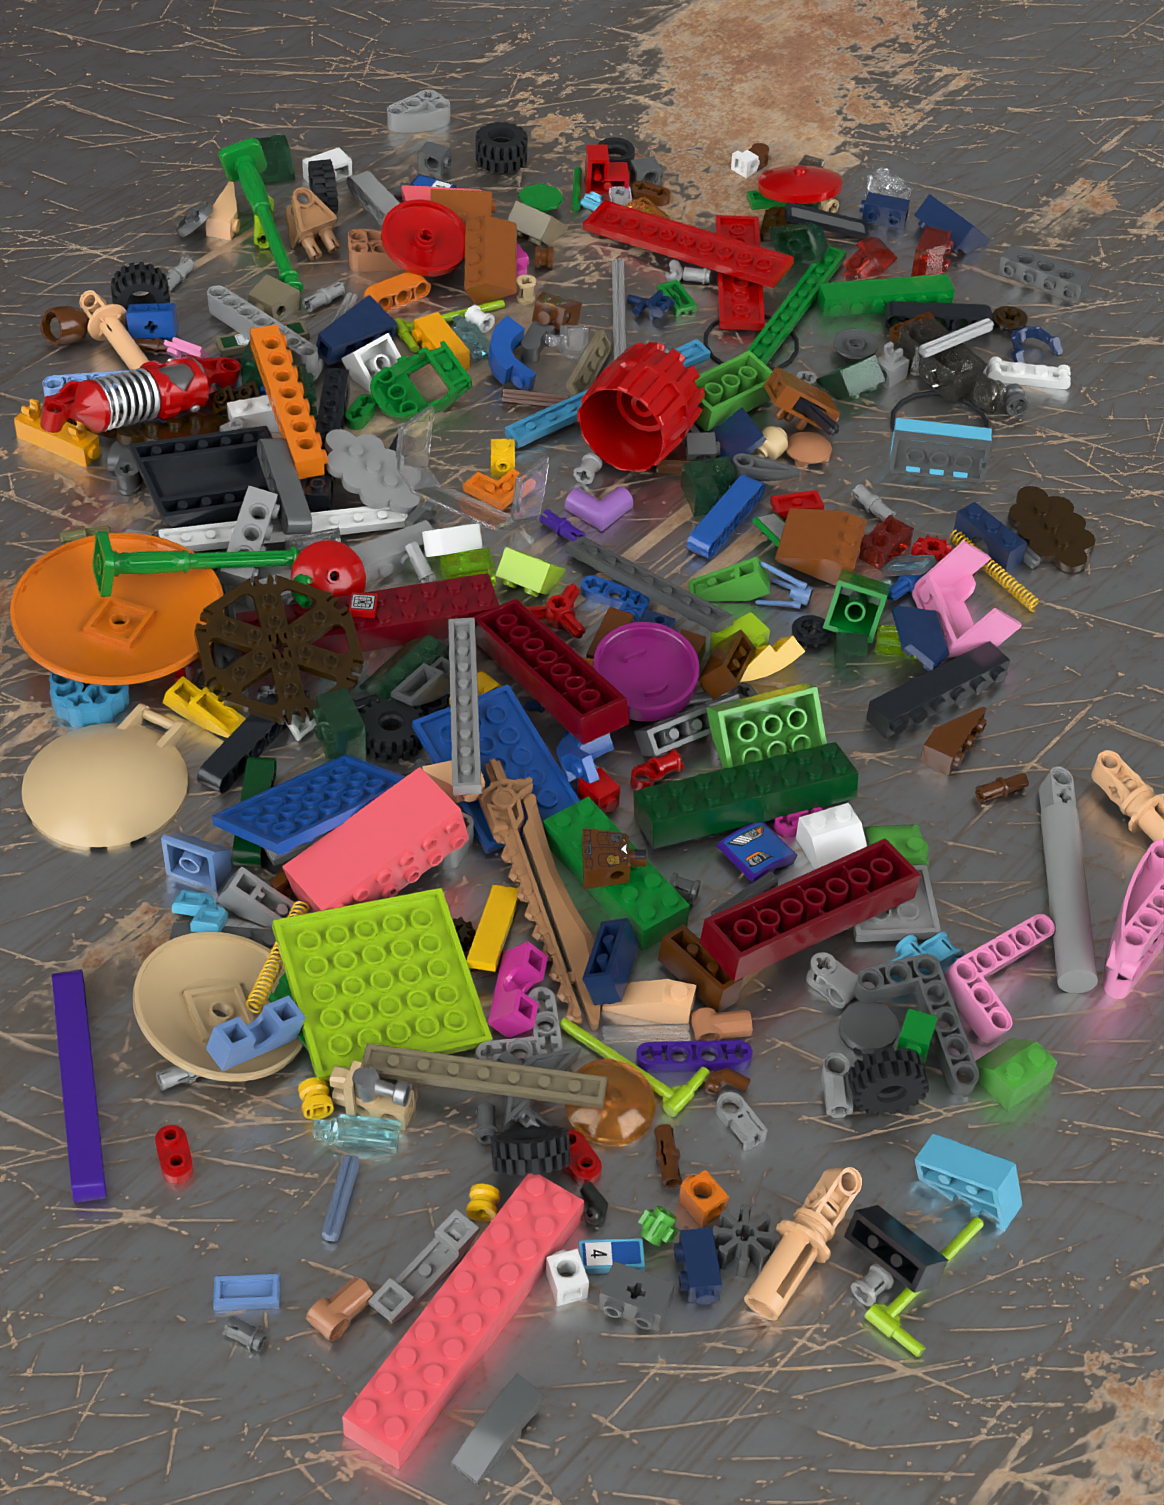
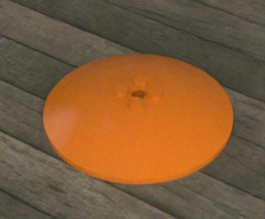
[10,533,224,685]

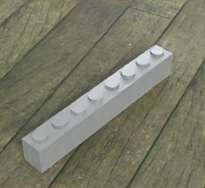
[245,520,441,611]

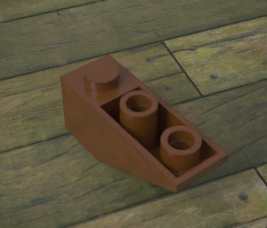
[920,707,987,776]

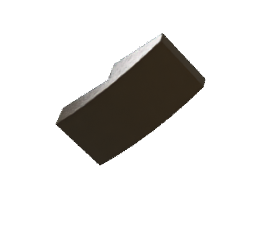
[209,380,261,416]

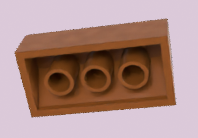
[464,215,517,305]

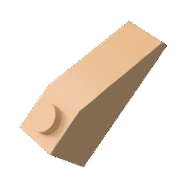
[205,181,241,241]
[602,979,696,1029]

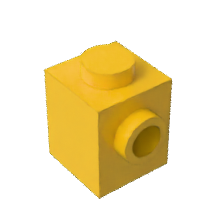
[491,439,515,477]

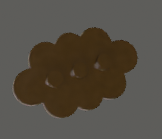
[117,411,230,445]
[1007,486,1096,573]

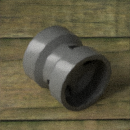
[1001,383,1029,416]

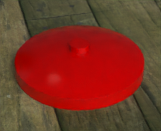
[758,165,842,203]
[381,200,466,277]

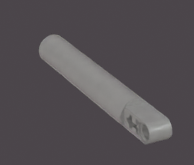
[1039,766,1098,993]

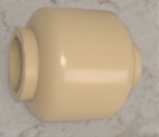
[754,426,788,460]

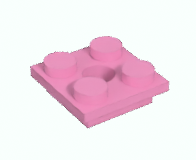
[163,337,211,359]

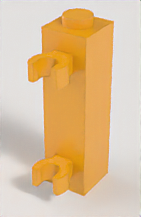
[14,398,101,467]

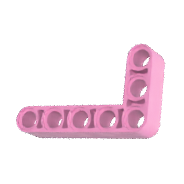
[943,914,1055,1043]

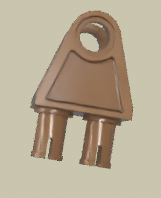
[285,187,341,261]

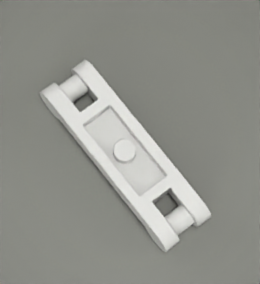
[988,357,1071,390]

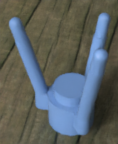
[755,562,814,609]

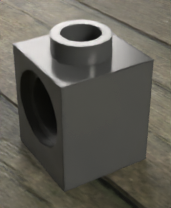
[418,141,452,176]
[629,157,663,186]
[684,432,720,462]

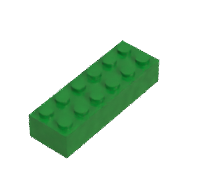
[543,796,690,952]

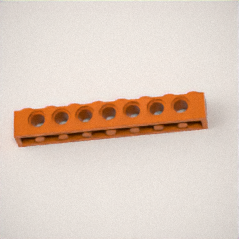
[250,324,328,479]

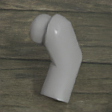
[665,260,684,282]

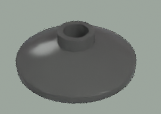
[833,329,879,359]

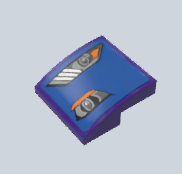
[717,822,798,882]

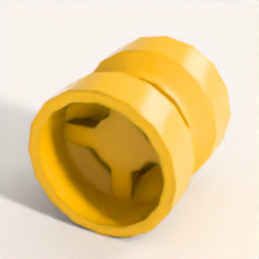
[298,1077,334,1120]

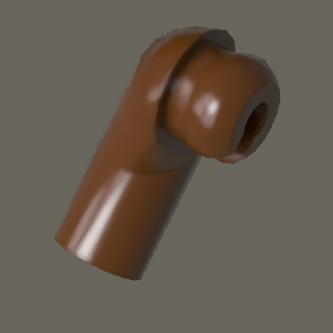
[704,1068,750,1094]

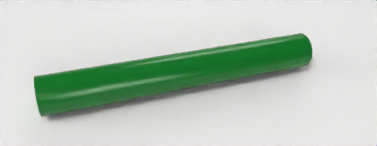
[571,167,582,211]

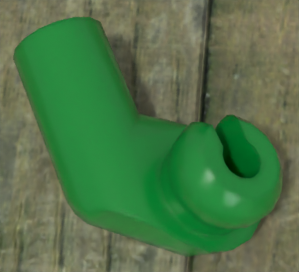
[290,574,313,609]

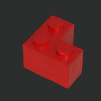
[584,145,629,195]

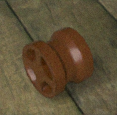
[535,246,553,269]

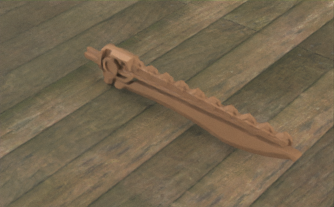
[478,759,601,1031]

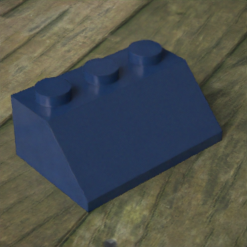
[914,194,991,254]

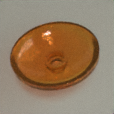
[565,1059,656,1147]

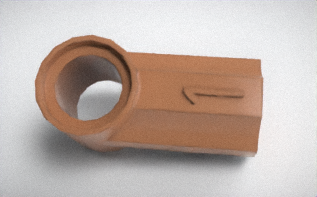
[690,1008,753,1041]
[306,1277,374,1342]

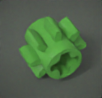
[638,1206,679,1246]

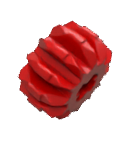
[910,535,952,573]

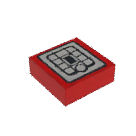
[349,592,378,618]

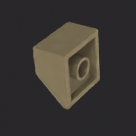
[507,201,568,246]

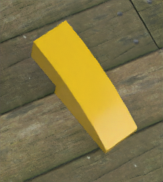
[740,636,805,682]
[163,676,246,738]

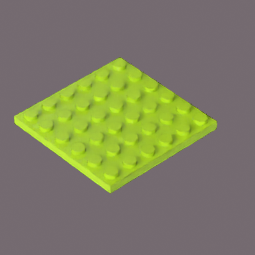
[272,888,493,1081]

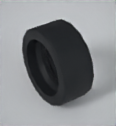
[597,137,635,170]

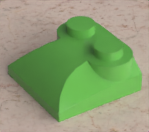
[864,824,929,870]

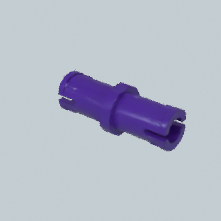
[539,509,586,542]

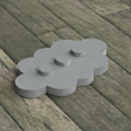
[324,429,420,514]

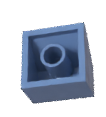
[161,833,233,892]

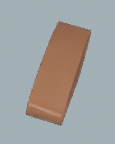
[348,229,404,272]

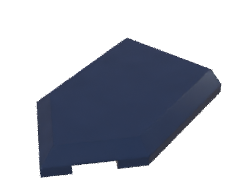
[892,606,950,672]

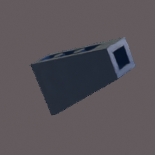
[316,295,397,365]

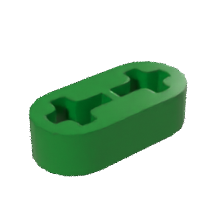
[345,394,378,430]

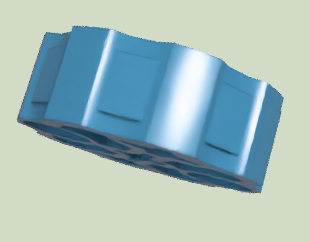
[49,672,130,728]

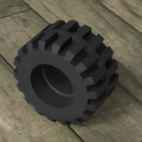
[475,122,528,173]
[111,262,170,323]

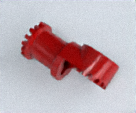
[630,749,684,790]

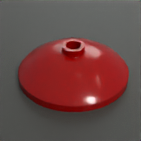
[291,540,366,601]

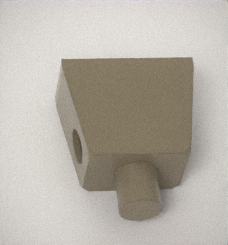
[248,275,301,321]

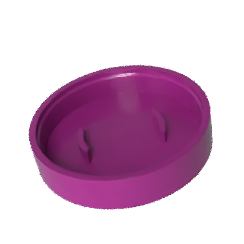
[593,622,699,721]

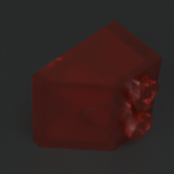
[911,226,954,277]

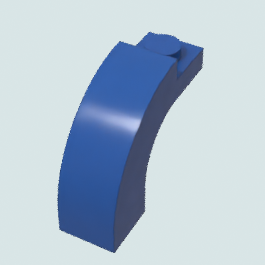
[488,316,536,391]
[556,733,614,783]

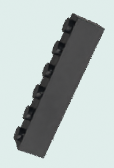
[866,641,1010,739]

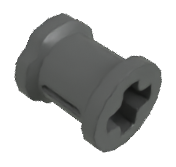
[669,872,701,905]

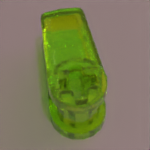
[875,625,917,659]

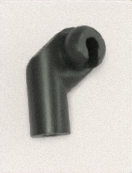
[580,1182,608,1226]

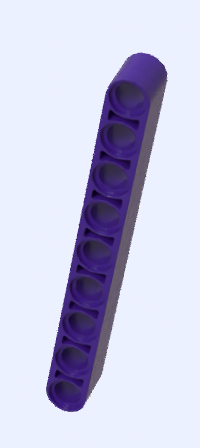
[52,969,107,1204]

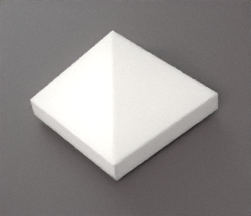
[284,713,317,741]

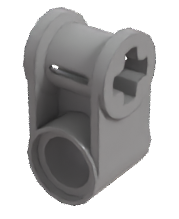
[806,952,863,1008]

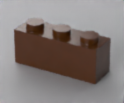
[698,629,756,700]
[658,924,744,1013]

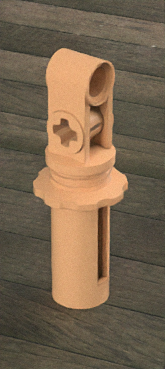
[1091,750,1164,842]
[744,1167,862,1321]

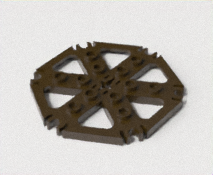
[194,575,364,725]

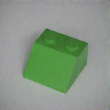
[975,1038,1057,1111]

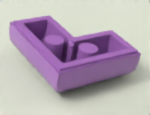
[565,487,633,531]

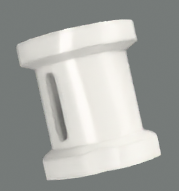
[465,305,495,333]

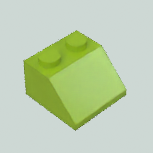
[495,547,566,597]

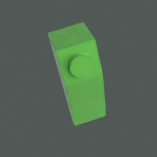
[688,556,771,601]

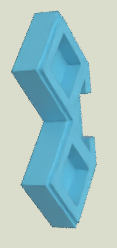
[172,890,228,932]

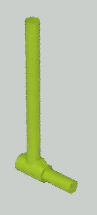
[394,299,505,353]
[559,1018,710,1117]
[865,1217,984,1358]

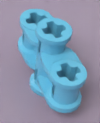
[890,932,965,996]

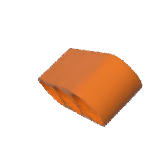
[364,272,431,312]

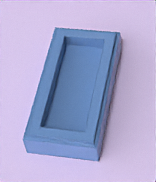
[213,1273,280,1311]

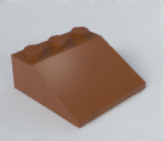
[774,508,867,586]

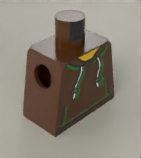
[532,292,582,330]

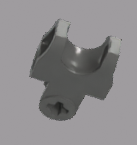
[107,440,144,495]

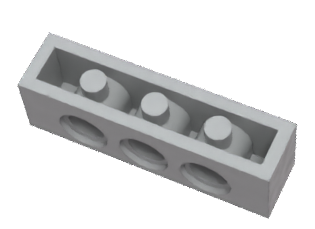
[219,486,280,587]

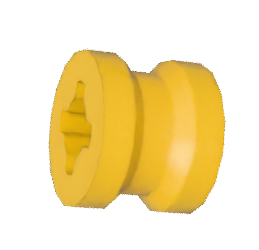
[466,1184,501,1222]

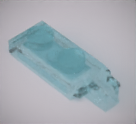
[452,315,490,363]
[313,1114,401,1154]

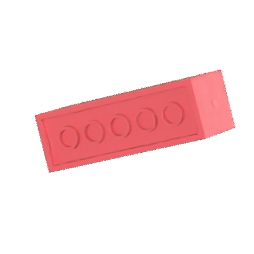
[282,767,469,913]

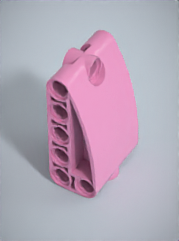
[1103,840,1164,999]

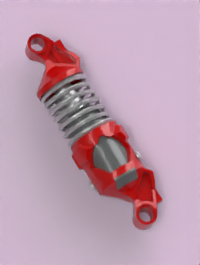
[40,354,241,433]

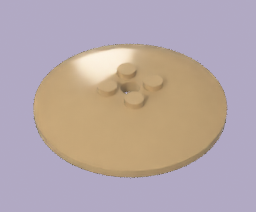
[133,932,304,1082]

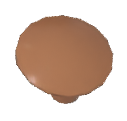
[786,432,832,467]

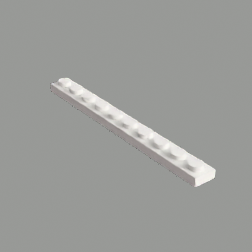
[158,506,408,552]

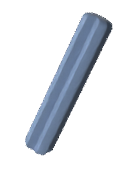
[322,1155,360,1242]

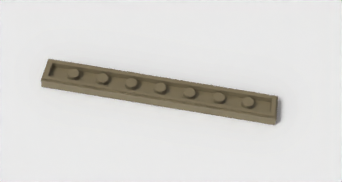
[362,1043,608,1109]

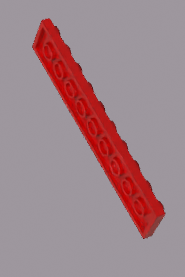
[583,200,794,288]

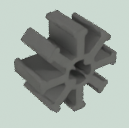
[713,1205,777,1277]

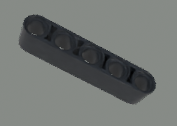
[883,301,994,334]
[197,693,288,794]

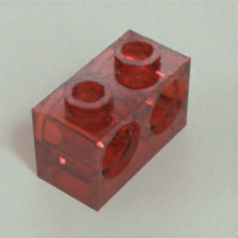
[859,515,914,572]

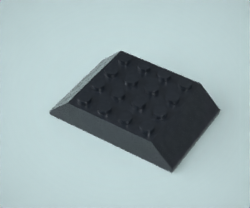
[128,426,273,528]

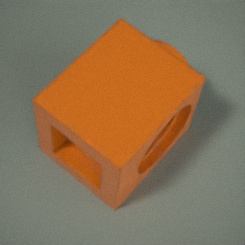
[679,1169,729,1228]

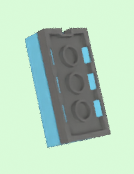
[888,418,992,483]

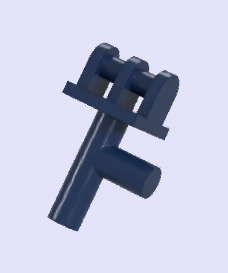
[627,290,675,321]

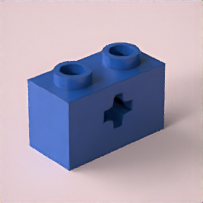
[126,303,178,340]

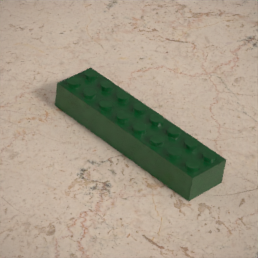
[633,742,858,849]

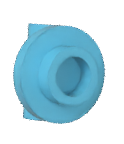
[580,191,603,211]

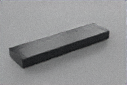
[785,202,869,240]

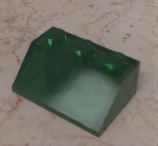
[359,634,449,701]

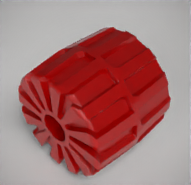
[577,342,705,473]

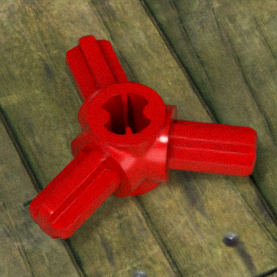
[526,584,586,639]

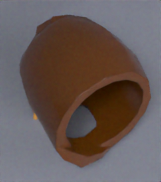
[40,306,90,345]

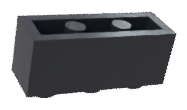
[844,1205,949,1293]

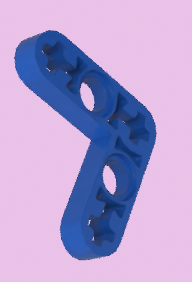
[581,576,650,623]

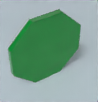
[518,184,564,212]

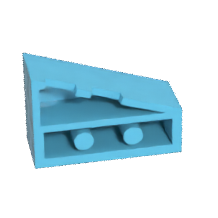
[914,1134,1022,1231]

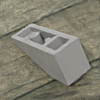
[216,866,309,928]

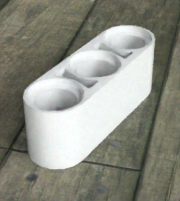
[422,523,483,557]

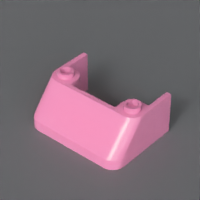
[912,541,1022,658]

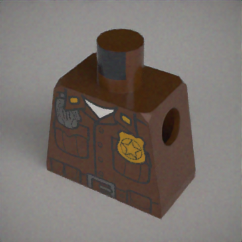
[581,828,647,889]

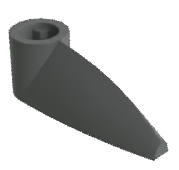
[729,453,801,483]

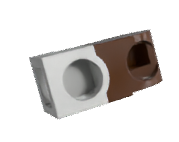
[731,143,770,178]

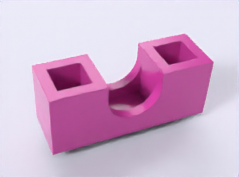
[488,941,548,1039]

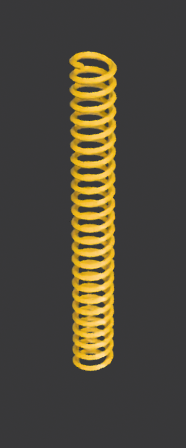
[949,529,1039,612]
[246,901,310,1013]

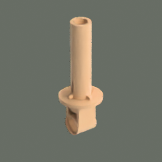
[79,290,149,370]

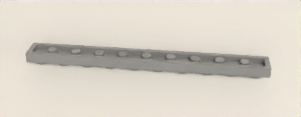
[448,618,482,795]

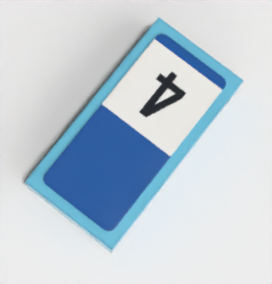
[578,1238,645,1274]

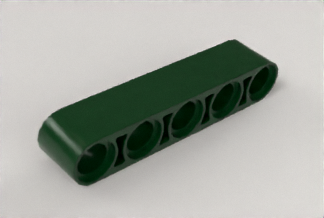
[232,757,277,867]

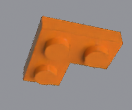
[463,469,531,511]

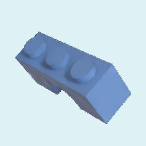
[206,996,306,1072]

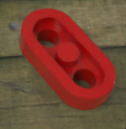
[155,1125,194,1184]
[565,1129,602,1185]

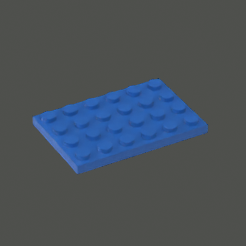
[412,684,580,854]
[212,754,405,855]

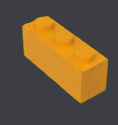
[412,312,470,370]

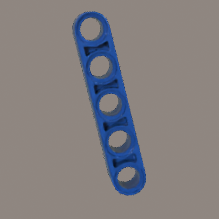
[686,474,765,559]

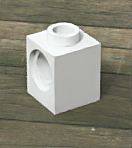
[546,1249,589,1306]

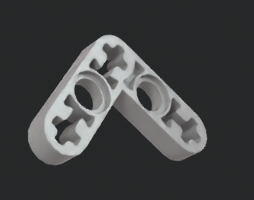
[476,987,563,1061]

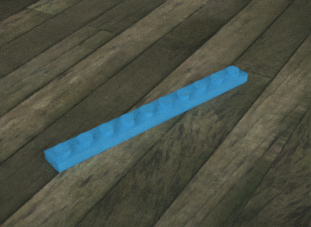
[505,339,711,448]

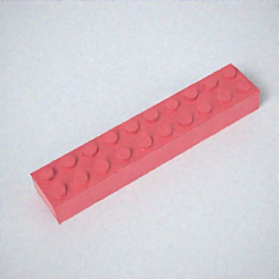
[342,1174,584,1470]

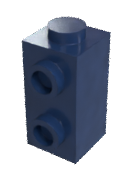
[859,192,910,230]
[674,1227,722,1305]

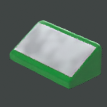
[752,513,785,547]

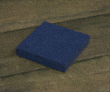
[711,407,767,470]

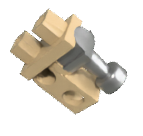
[329,1060,415,1130]

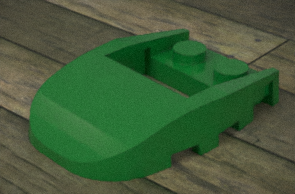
[370,341,473,422]

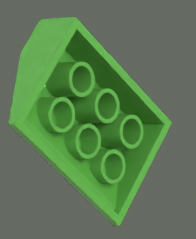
[707,683,827,768]

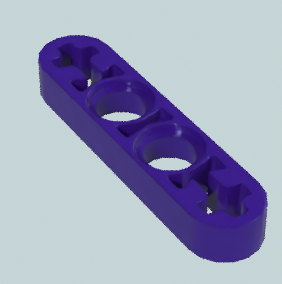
[636,1040,753,1073]

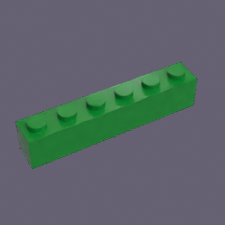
[817,274,955,318]

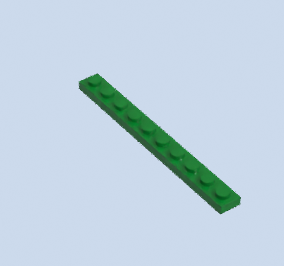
[745,245,847,365]

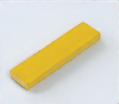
[467,885,519,972]

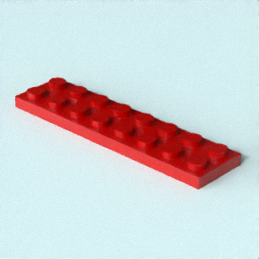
[715,215,765,331]

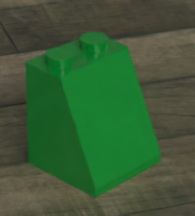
[823,570,890,644]

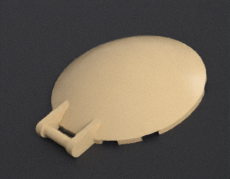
[22,703,189,851]

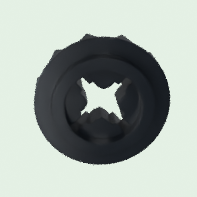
[792,615,832,648]

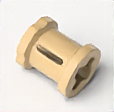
[516,275,536,305]

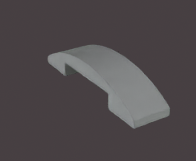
[368,1209,480,1323]

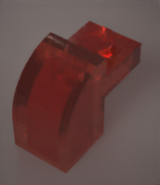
[843,237,898,280]

